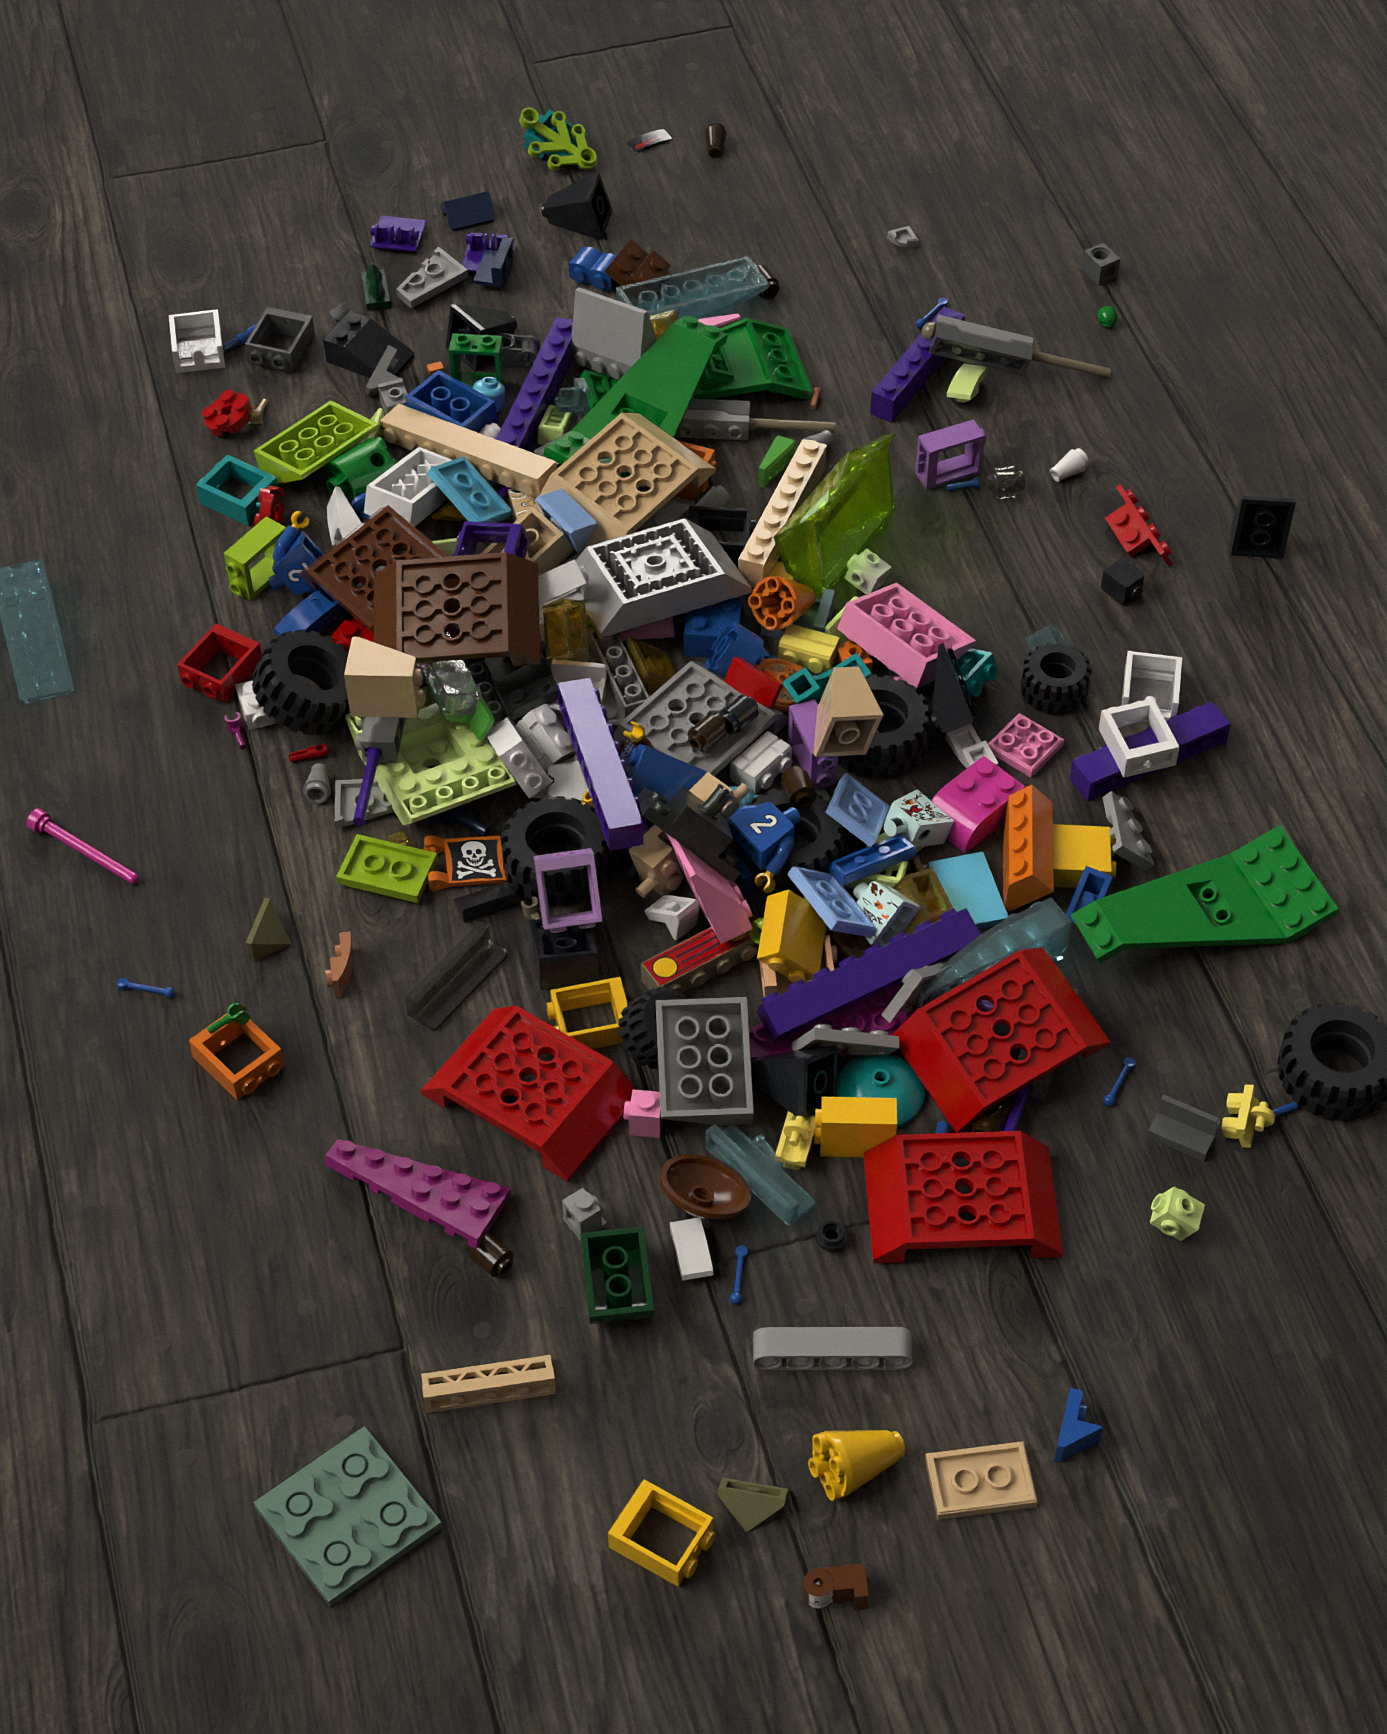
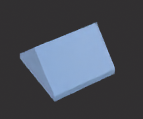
[535,489,598,554]

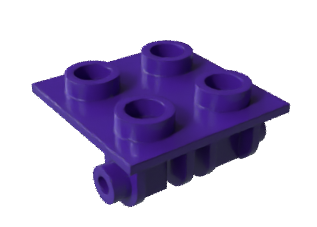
[370,216,426,252]
[462,232,516,275]

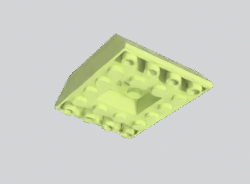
[345,686,516,825]

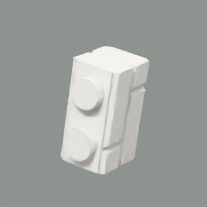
[514,704,575,772]
[730,731,792,795]

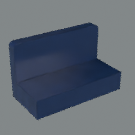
[440,191,495,230]
[474,237,514,288]

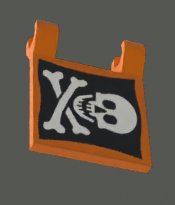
[424,836,506,892]

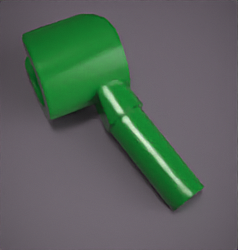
[207,1003,250,1034]

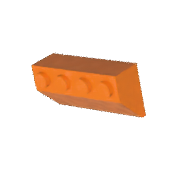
[1003,785,1054,913]

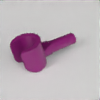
[224,712,246,749]

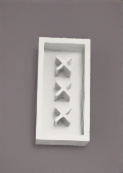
[364,447,452,527]

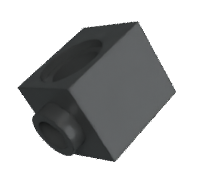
[1082,243,1120,286]

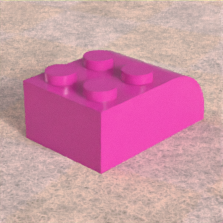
[932,756,1025,853]

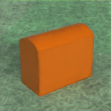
[426,361,444,376]

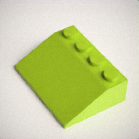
[254,400,380,484]

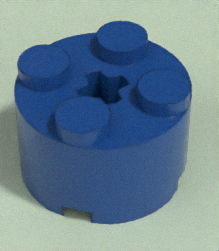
[705,621,766,678]

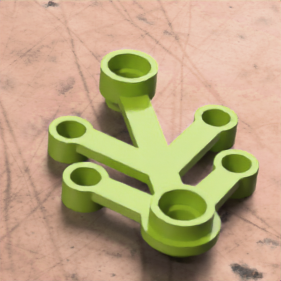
[519,107,597,171]

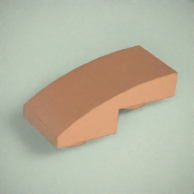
[325,931,354,999]

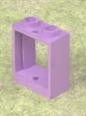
[533,848,602,933]

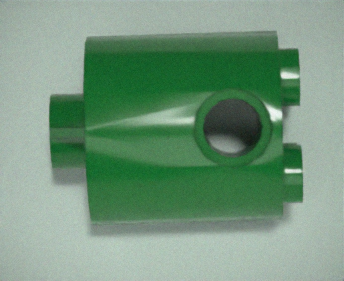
[325,437,398,503]

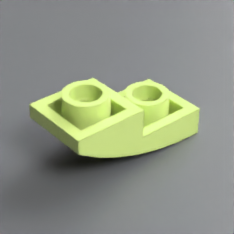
[947,364,987,402]

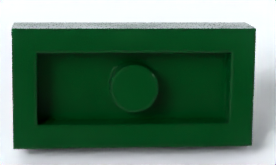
[361,263,391,311]

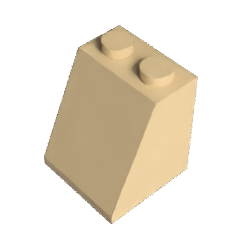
[344,637,425,718]
[814,667,883,757]

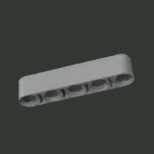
[753,1327,913,1370]

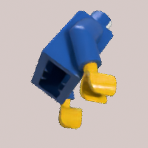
[268,511,324,595]
[728,802,801,893]

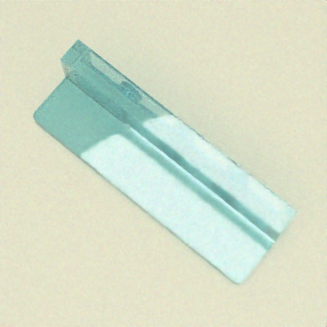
[705,1124,815,1226]

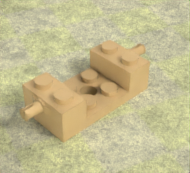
[629,772,750,898]

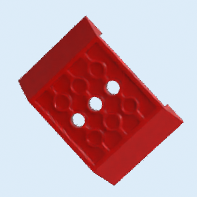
[891,947,1111,1133]
[420,1005,636,1182]
[864,1131,1063,1263]

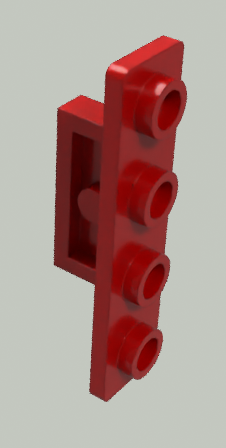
[1105,484,1173,567]

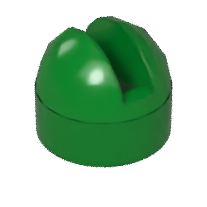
[1097,306,1118,327]

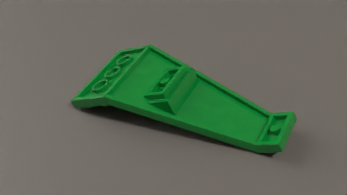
[543,315,728,491]
[580,318,813,410]
[1071,825,1340,964]

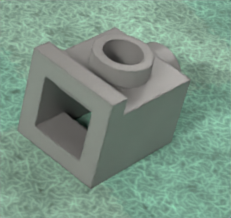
[378,378,408,414]
[562,1188,607,1241]

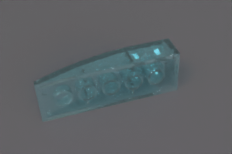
[616,256,769,335]
[0,558,75,705]
[918,898,1072,1009]

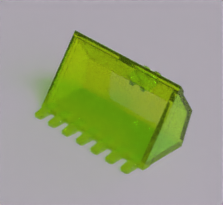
[773,432,896,597]

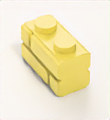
[778,624,840,674]

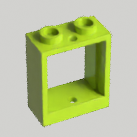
[224,516,286,601]

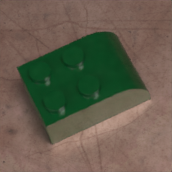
[580,1226,654,1324]

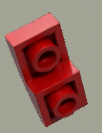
[724,657,783,709]

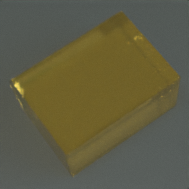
[387,830,408,845]

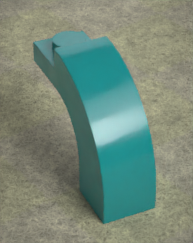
[782,652,872,704]

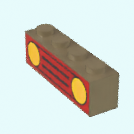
[641,927,759,994]

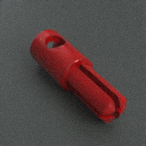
[289,743,328,762]

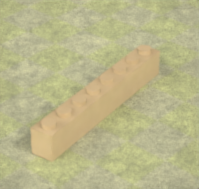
[380,404,557,498]
[738,439,827,588]

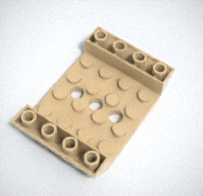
[534,413,716,548]

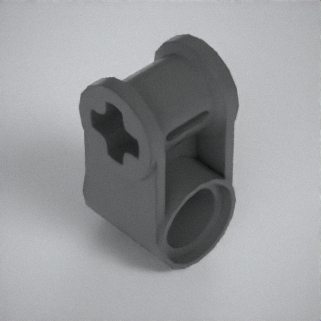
[493,333,541,368]

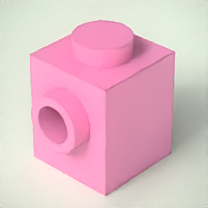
[624,1090,662,1138]

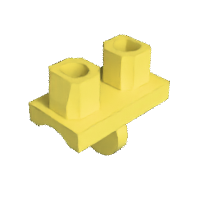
[1221,1085,1275,1148]
[775,1111,815,1170]

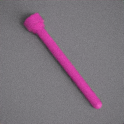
[26,808,139,884]

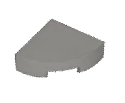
[887,226,919,248]

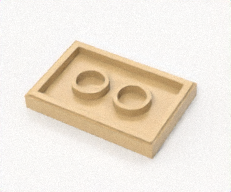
[925,1441,1037,1520]

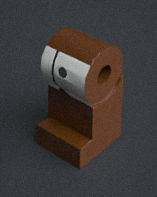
[803,1564,869,1610]

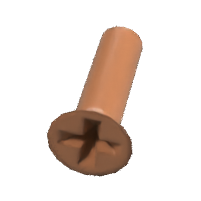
[810,387,823,409]

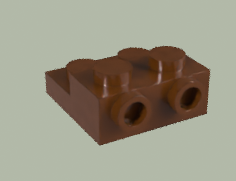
[604,239,671,303]

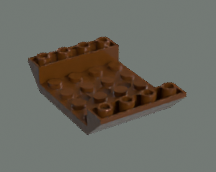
[299,505,460,634]
[374,552,541,666]

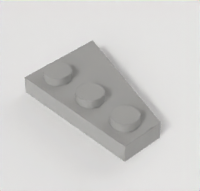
[396,246,468,309]
[334,778,394,829]
[1102,791,1155,871]
[882,960,962,1023]
[792,1025,899,1056]

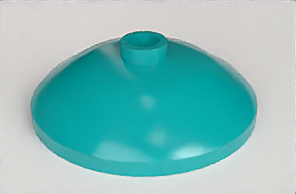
[837,1054,925,1129]

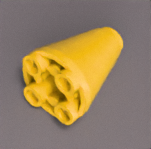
[808,1430,905,1501]

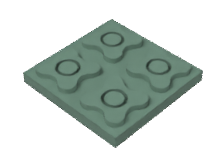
[253,1426,442,1607]

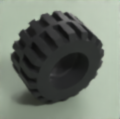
[1021,642,1092,714]
[618,987,686,1069]

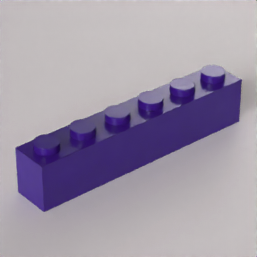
[870,307,965,423]
[1070,702,1231,801]

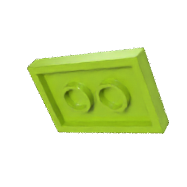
[336,834,438,903]

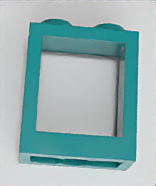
[196,454,278,526]

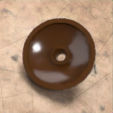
[659,1154,751,1220]

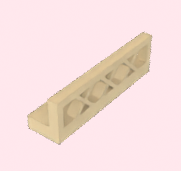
[421,1355,556,1413]

